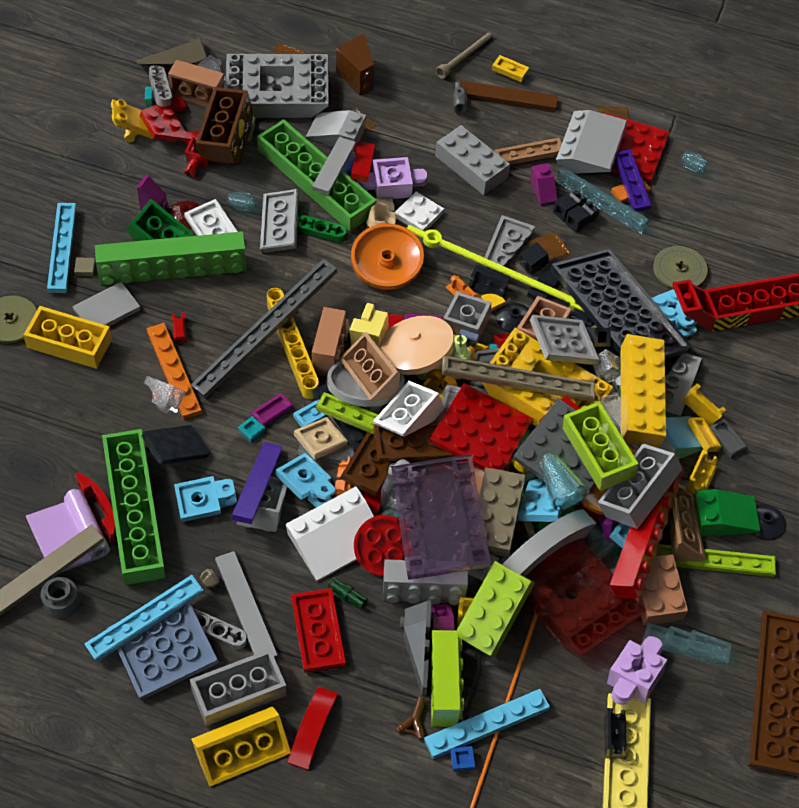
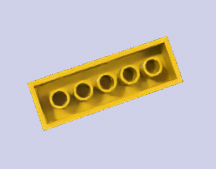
[621,334,666,448]

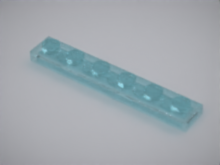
[556,167,649,234]

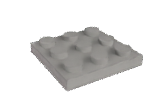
[530,315,599,365]

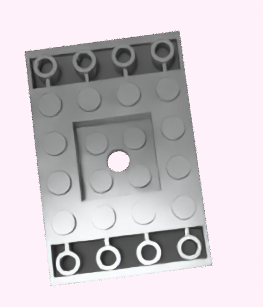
[226,54,328,118]

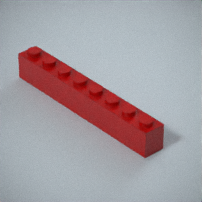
[610,457,684,599]

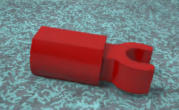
[171,312,187,344]

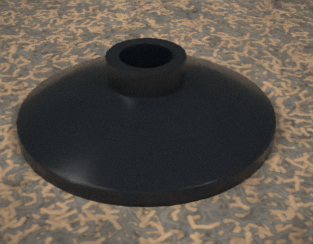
[496,302,529,333]
[752,504,785,540]

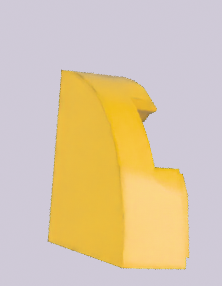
[481,294,506,312]

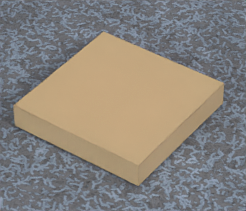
[294,417,348,460]

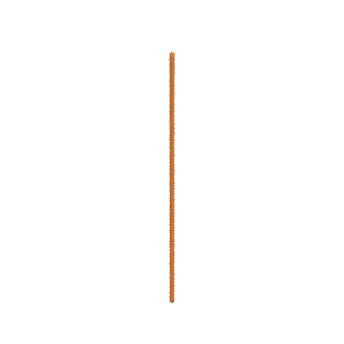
[470,598,544,808]

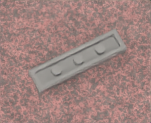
[312,137,356,196]

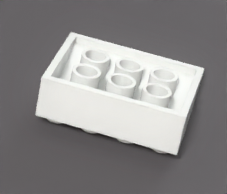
[286,487,374,582]

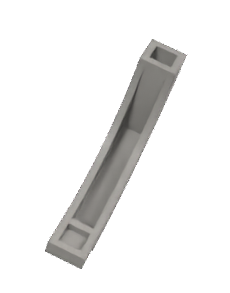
[502,509,597,577]

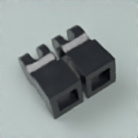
[553,190,600,233]

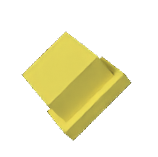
[350,303,389,347]

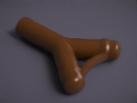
[396,697,426,740]

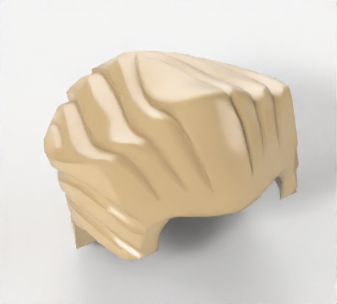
[366,203,396,227]

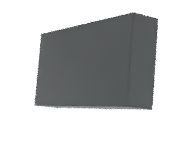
[709,419,747,458]

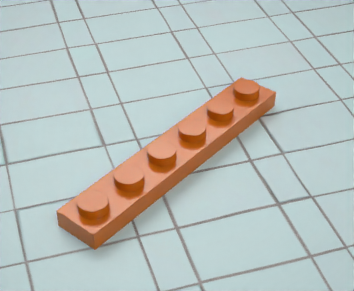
[146,323,202,420]

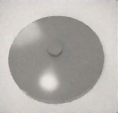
[327,361,404,407]

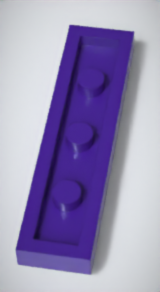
[615,149,651,213]

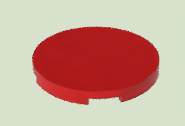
[354,515,415,576]

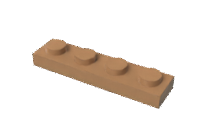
[494,138,562,165]

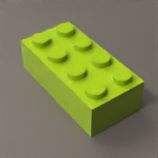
[563,401,639,491]
[457,561,535,657]
[430,630,464,727]

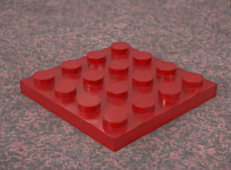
[604,112,670,184]
[429,383,533,471]

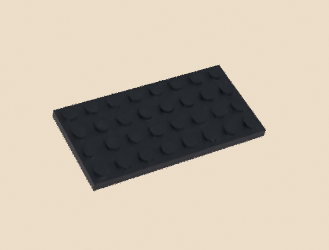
[550,249,693,359]

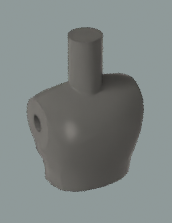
[453,82,467,114]

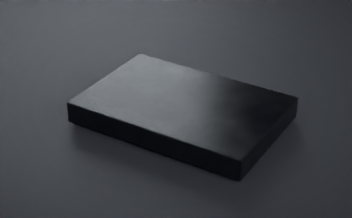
[141,425,210,465]

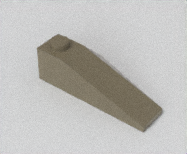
[137,38,208,65]

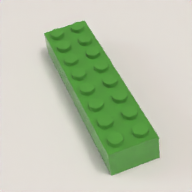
[257,119,377,232]
[95,232,246,285]
[102,429,166,585]

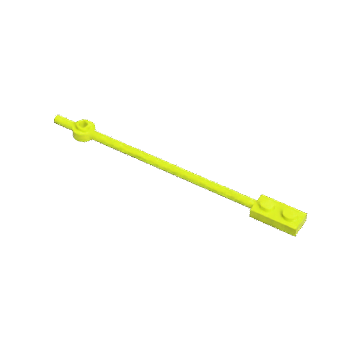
[407,225,583,311]

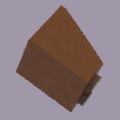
[336,34,374,96]

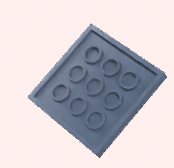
[107,602,219,701]

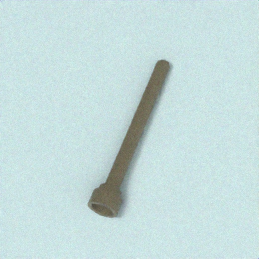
[435,33,492,79]

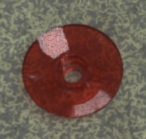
[168,200,200,229]

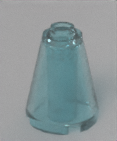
[539,452,589,511]

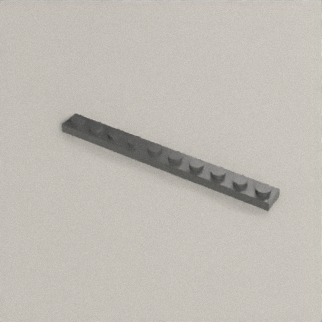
[191,259,338,399]

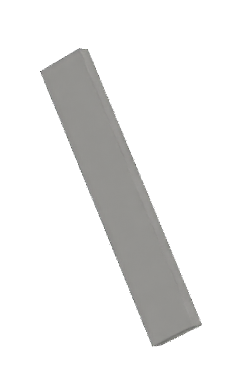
[215,551,277,659]

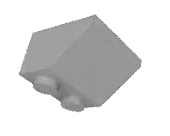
[443,292,491,341]

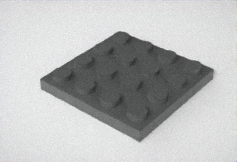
[512,398,595,505]

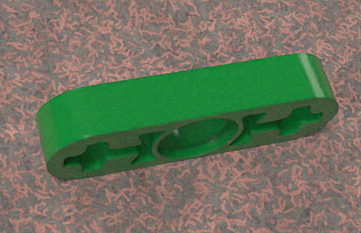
[297,215,346,242]

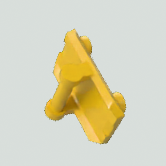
[111,99,153,142]

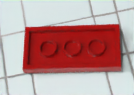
[291,588,346,673]

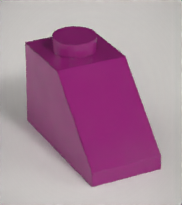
[530,163,557,206]
[137,175,168,211]
[430,604,454,635]

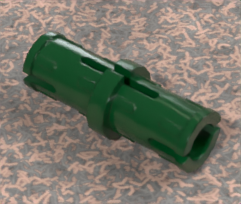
[327,576,368,609]

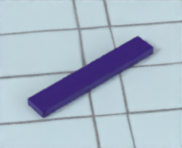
[232,442,283,525]

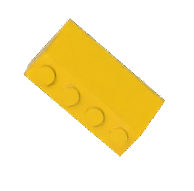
[192,706,291,786]

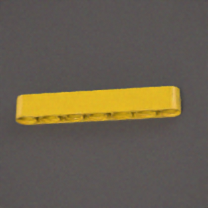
[267,288,319,400]

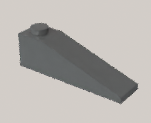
[400,601,431,696]

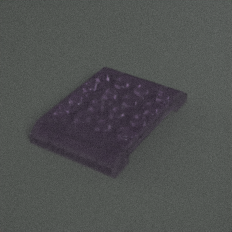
[391,454,491,580]

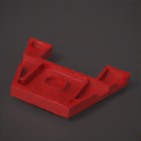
[140,96,200,144]

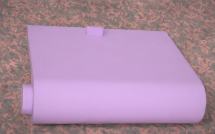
[26,489,110,572]

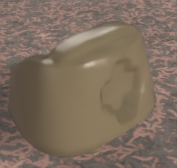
[200,569,219,588]

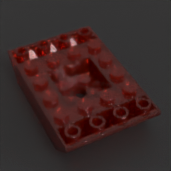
[525,539,646,657]

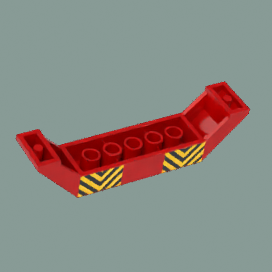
[672,273,799,332]

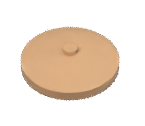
[379,316,455,375]

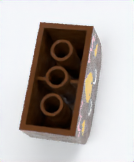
[196,87,253,165]

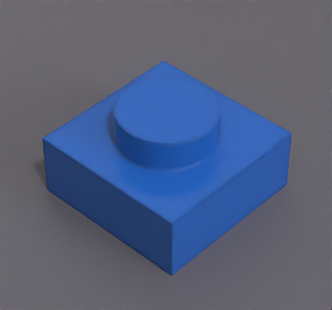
[450,746,475,772]

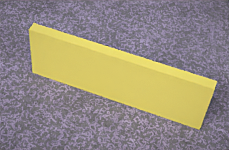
[603,693,651,808]

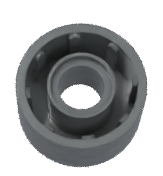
[41,577,79,619]

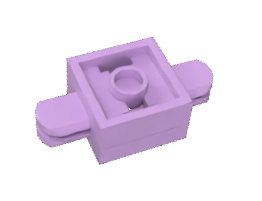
[358,157,427,199]
[607,636,667,705]

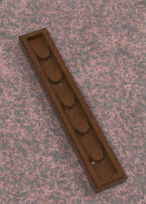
[459,80,558,112]

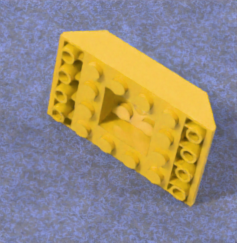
[482,328,613,426]

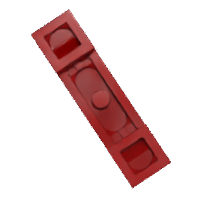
[75,472,117,545]
[288,686,338,771]

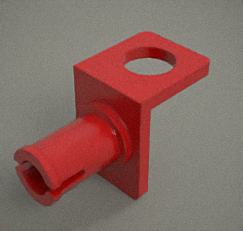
[184,137,209,178]

